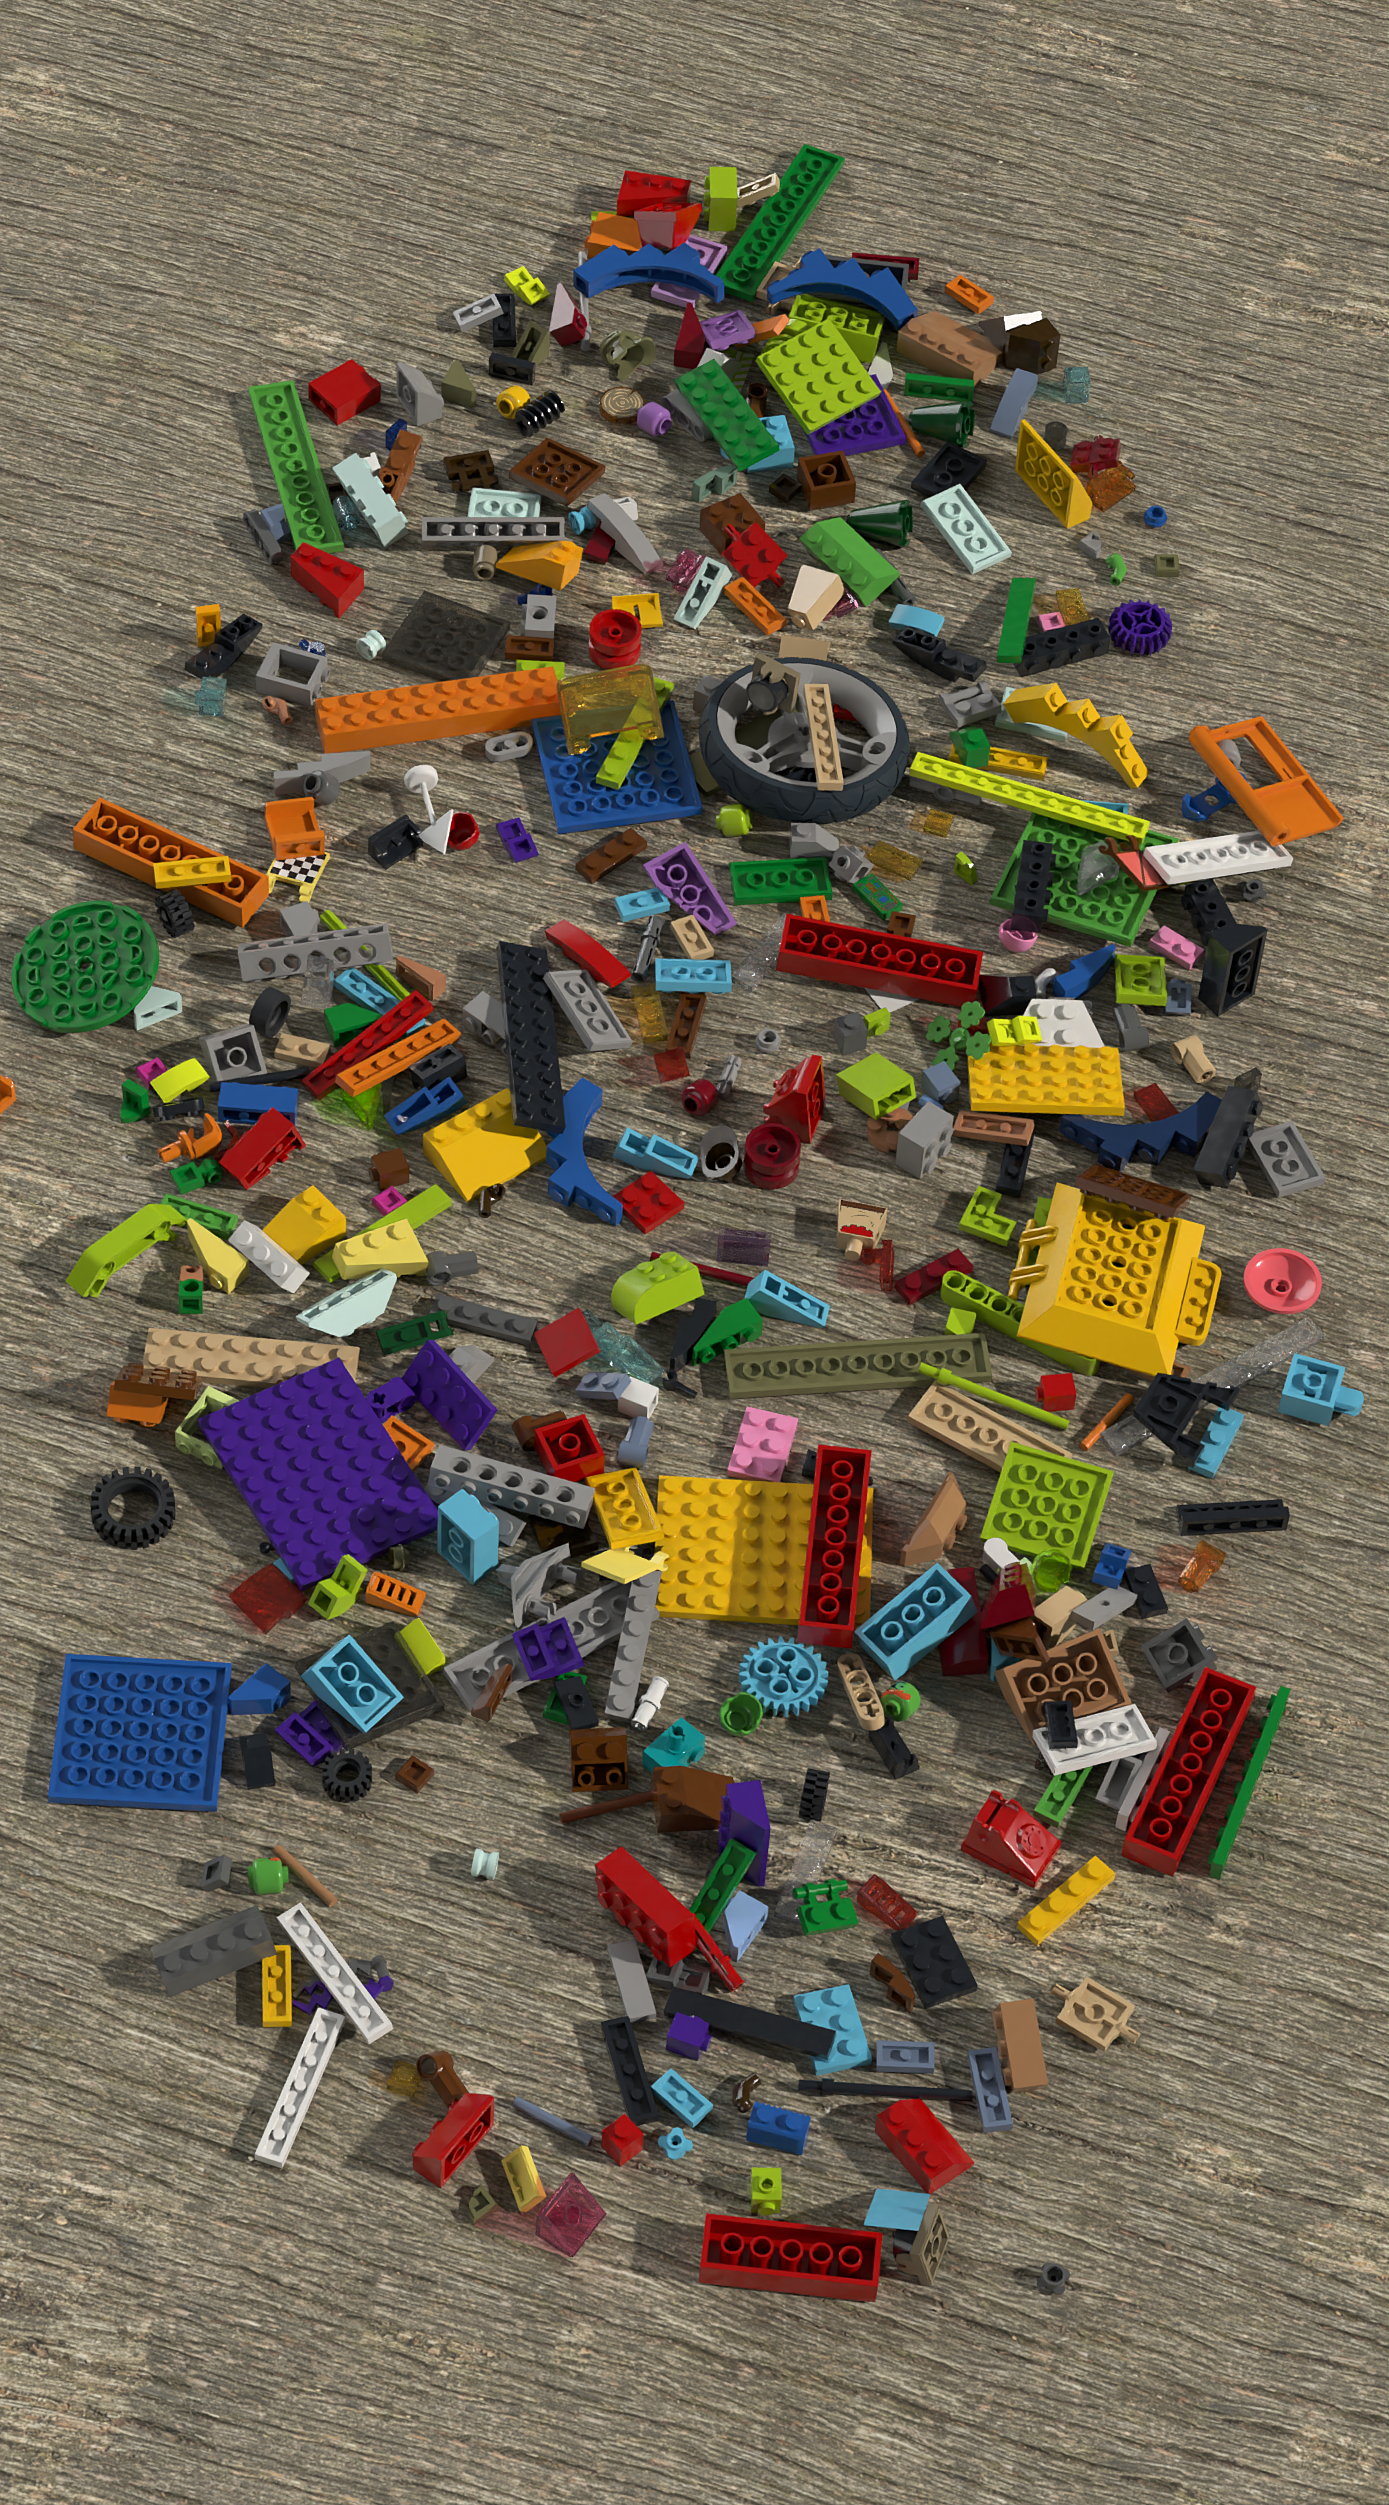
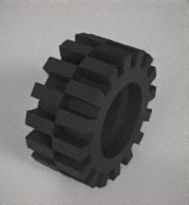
[155,889,195,938]
[322,1748,372,1803]
[799,1768,830,1822]

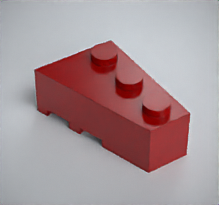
[616,170,691,217]
[219,1107,306,1190]

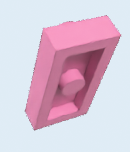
[1149,925,1205,971]

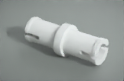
[630,1676,669,1731]

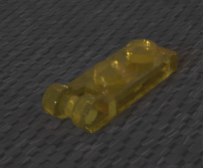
[631,983,668,1043]

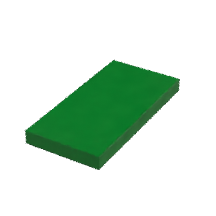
[728,857,833,906]

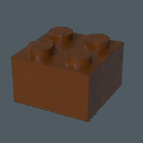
[797,450,856,510]
[699,493,766,555]

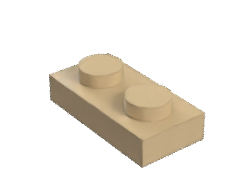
[737,173,780,208]
[670,915,714,960]
[274,1033,331,1068]

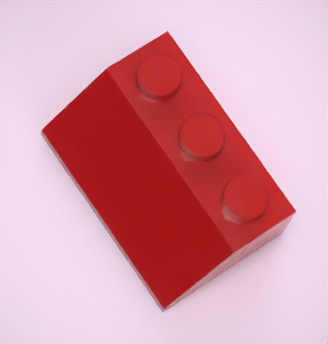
[412,2093,494,2188]
[875,2099,975,2194]

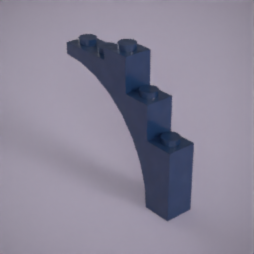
[1059,1091,1222,1172]

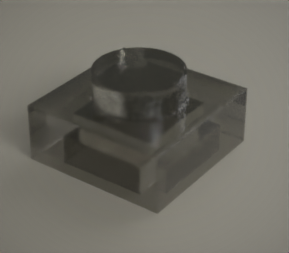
[1234,1067,1262,1091]

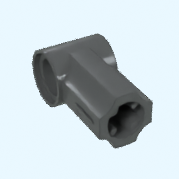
[1113,1003,1149,1052]
[426,1251,479,1286]

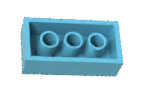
[854,1563,978,1681]

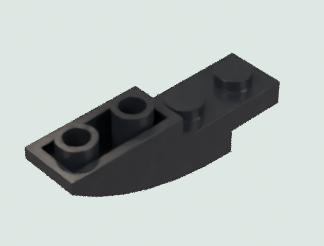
[184,614,263,681]
[893,626,987,683]

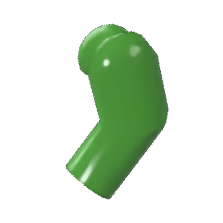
[1106,553,1127,586]

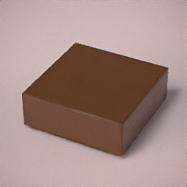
[395,1755,434,1794]

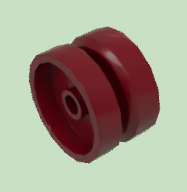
[743,1123,801,1190]

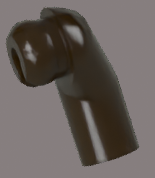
[478,1183,506,1218]
[732,2073,761,2113]

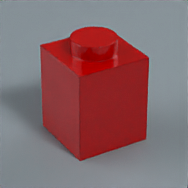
[1035,1373,1077,1412]
[601,2114,644,2167]

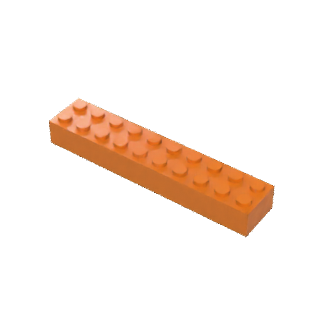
[315,666,563,754]

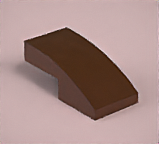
[870,1953,915,2013]

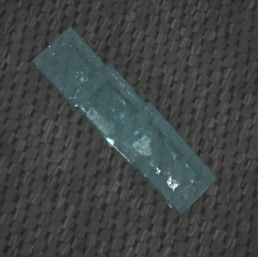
[583,1309,665,1384]

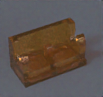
[1086,460,1136,513]

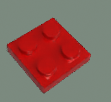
[612,1171,685,1235]

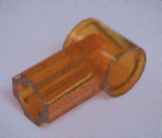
[1178,1540,1226,1593]

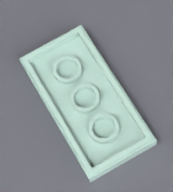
[920,484,1012,574]

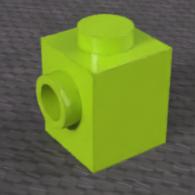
[750,2167,782,2216]

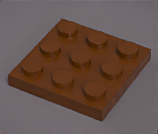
[508,437,606,507]
[114,1363,203,1401]

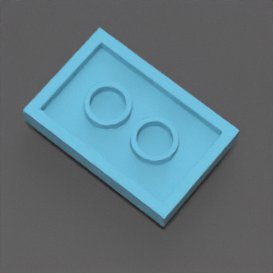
[655,958,732,994]
[793,1984,872,2076]

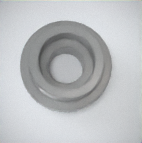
[756,1029,781,1053]

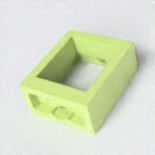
[175,1386,239,1469]

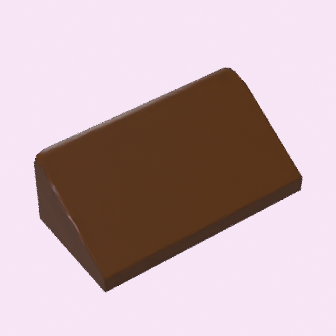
[471,1663,512,1722]

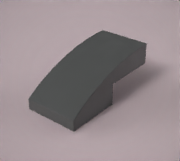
[646,1957,712,1995]

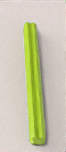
[320,910,410,1001]

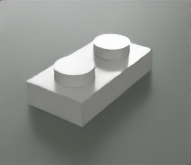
[453,293,503,332]

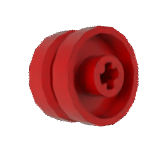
[589,609,641,671]

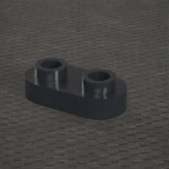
[152,1097,205,1121]

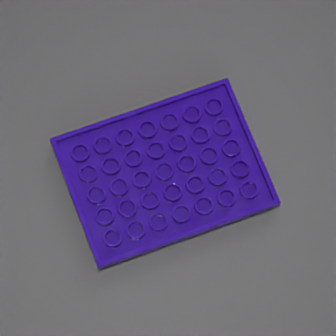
[197,1357,438,1592]

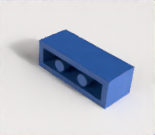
[218,1082,299,1126]

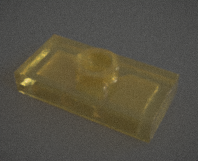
[1055,588,1089,626]
[868,840,923,881]

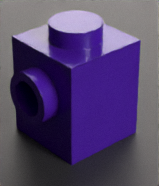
[666,2012,712,2061]

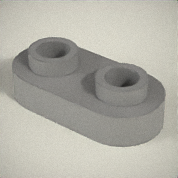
[485,732,533,762]

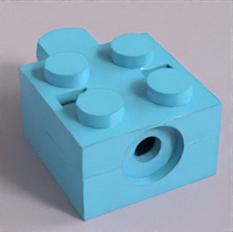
[721,415,795,473]
[1278,1353,1364,1426]

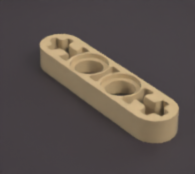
[837,1653,885,1731]

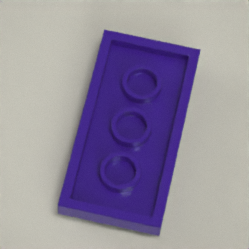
[402,1340,498,1451]

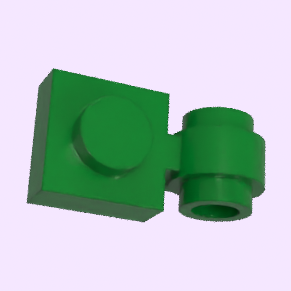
[170,1158,223,1195]

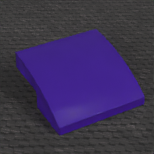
[512,1617,585,1681]
[275,1699,355,1767]

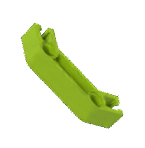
[66,1204,187,1297]

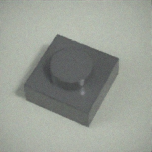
[201,1855,232,1892]

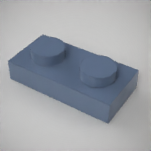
[575,1372,631,1400]
[876,2040,934,2074]

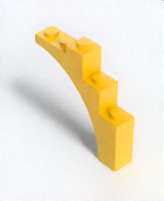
[1003,683,1149,789]

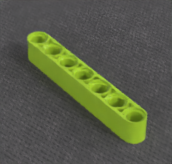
[941,1271,1101,1376]

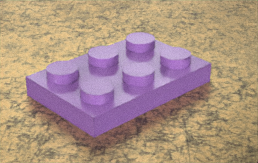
[700,309,756,351]

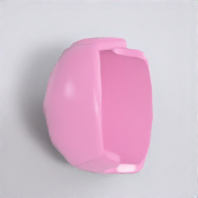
[999,919,1038,953]

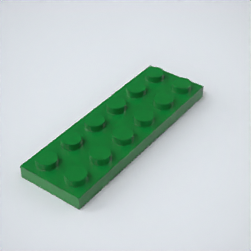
[674,359,780,472]

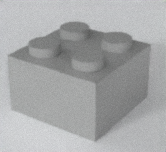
[895,1101,954,1179]

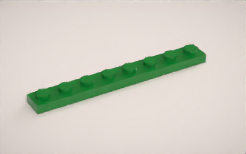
[1207,1685,1291,1880]

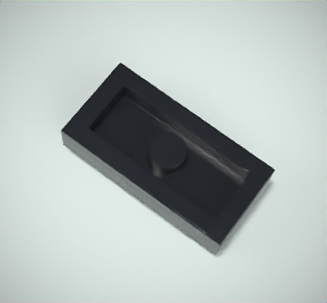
[489,352,536,385]
[1124,1564,1168,1619]

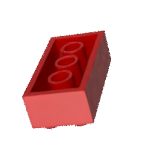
[595,1846,697,1967]

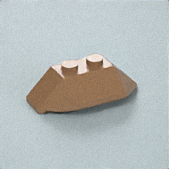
[900,1471,968,1567]

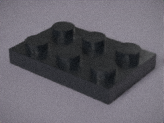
[911,441,987,498]
[890,1916,978,2009]

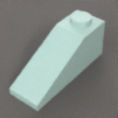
[673,557,732,630]

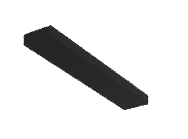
[663,1986,836,2060]

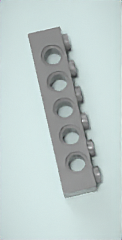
[422,517,564,546]
[238,923,393,982]
[428,1445,595,1529]

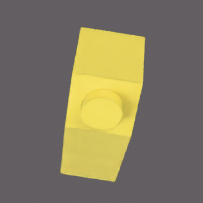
[187,1218,250,1294]

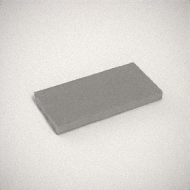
[543,969,633,1051]

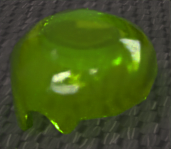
[1031,1549,1072,1593]

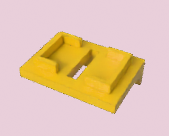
[611,593,663,628]

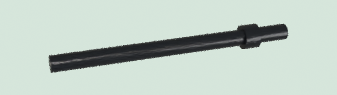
[798,2078,972,2102]

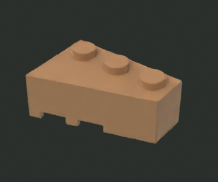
[991,1998,1048,2093]

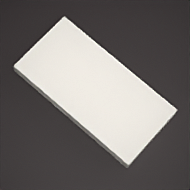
[1032,1704,1157,1776]

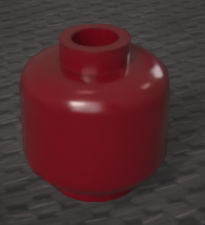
[681,1079,719,1116]

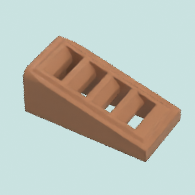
[396,955,446,1001]

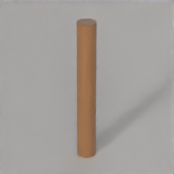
[272,1844,338,1907]

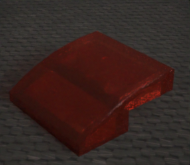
[228,1563,308,1635]

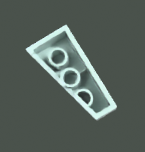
[333,453,409,548]

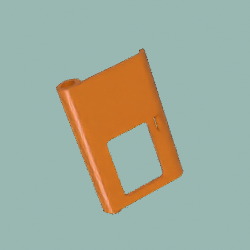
[1188,716,1344,846]

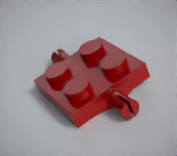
[721,521,788,588]

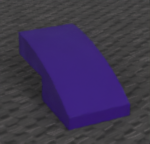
[496,817,539,863]

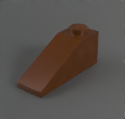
[989,1617,1050,1662]

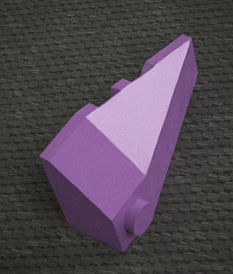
[643,842,737,937]

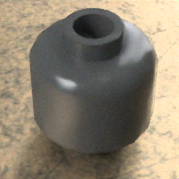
[303,770,340,806]

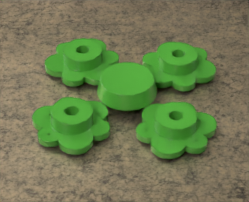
[926,1001,991,1072]

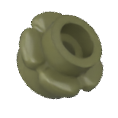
[388,1544,410,1571]

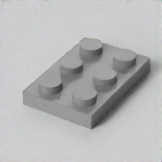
[1247,1121,1325,1198]

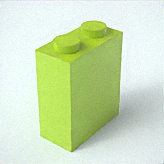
[836,1052,916,1120]

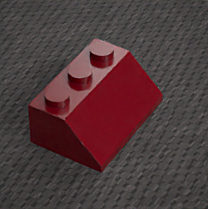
[980,1562,1036,1629]

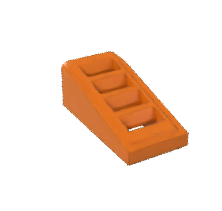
[365,1571,426,1617]

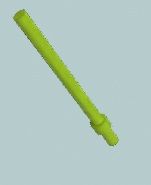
[918,1362,1070,1430]

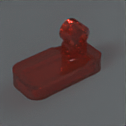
[861,1239,895,1292]

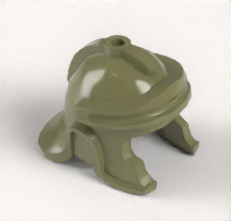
[600,330,656,381]

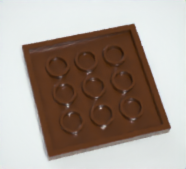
[1074,1164,1192,1220]

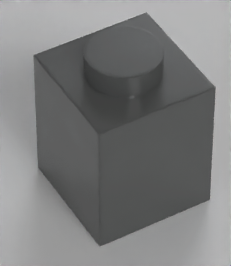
[833,1012,868,1056]

